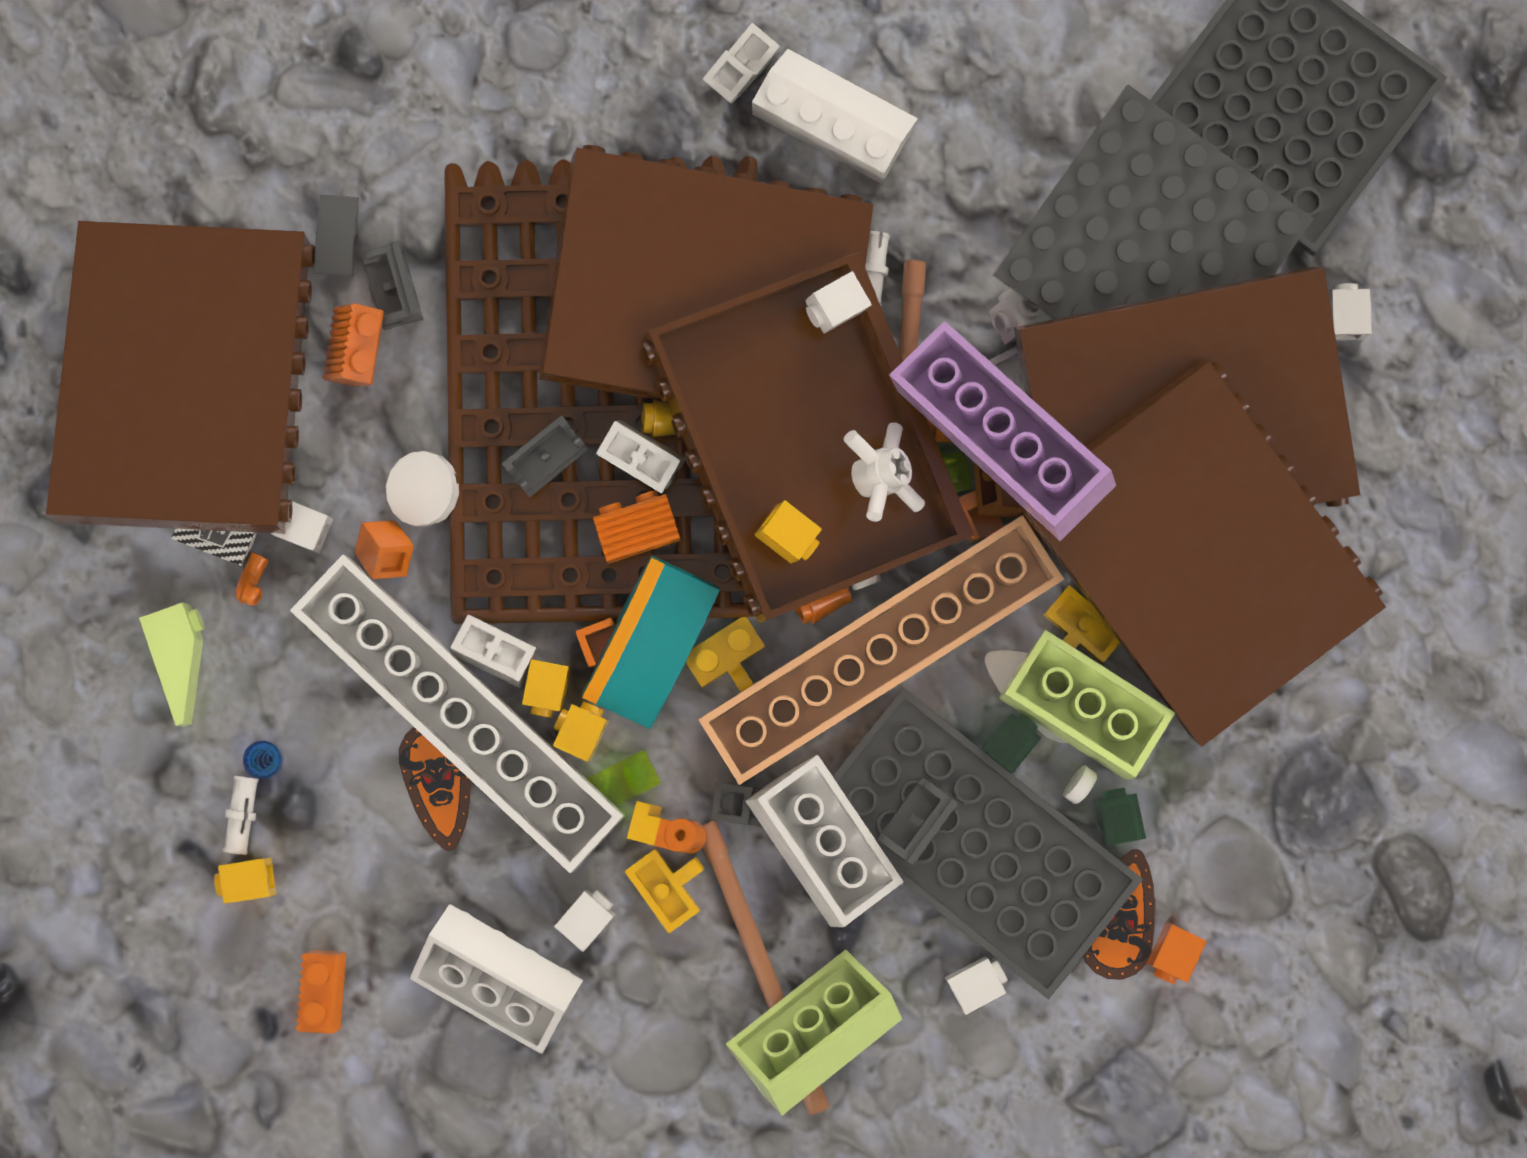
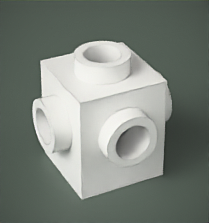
[989,289,1053,345]

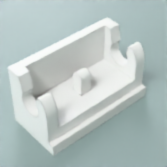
[596,419,686,493]
[450,615,536,688]

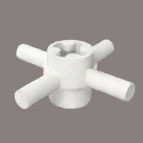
[844,423,925,522]

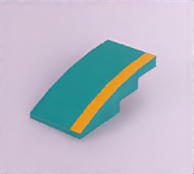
[582,555,720,729]

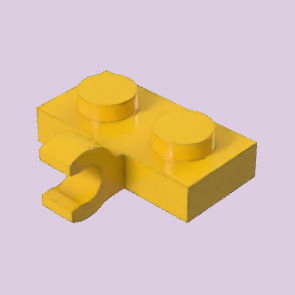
[1043,585,1120,664]
[686,617,766,692]
[624,848,705,933]

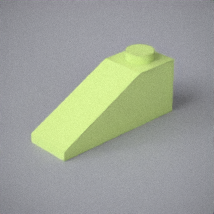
[139,602,205,727]

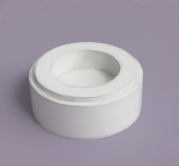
[1063,765,1097,804]

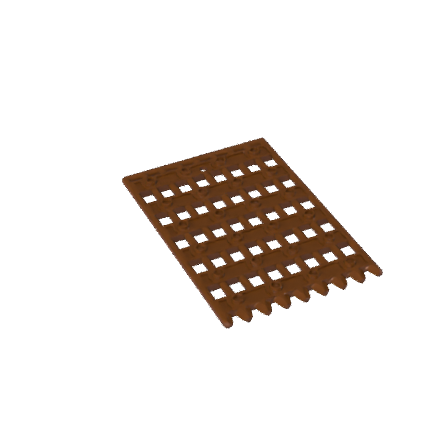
[444,156,758,624]

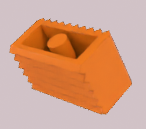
[322,303,384,387]
[593,490,681,564]
[295,950,347,1034]

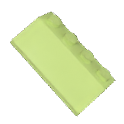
[999,630,1175,780]
[726,949,902,1116]

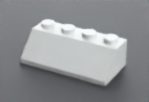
[752,49,918,184]
[745,755,903,927]
[409,904,583,1054]

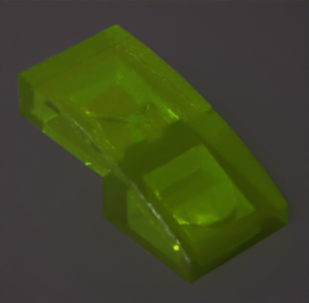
[586,749,661,806]

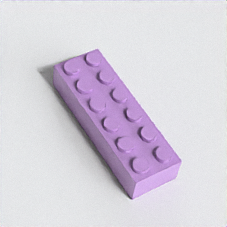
[889,321,1116,541]

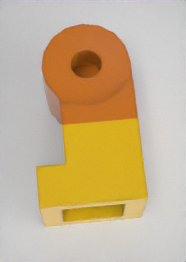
[627,801,706,854]

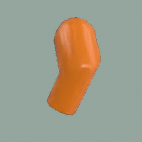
[235,552,269,606]

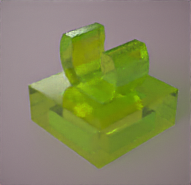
[942,452,972,492]

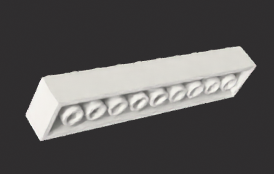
[290,555,626,873]

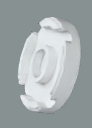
[386,451,459,527]

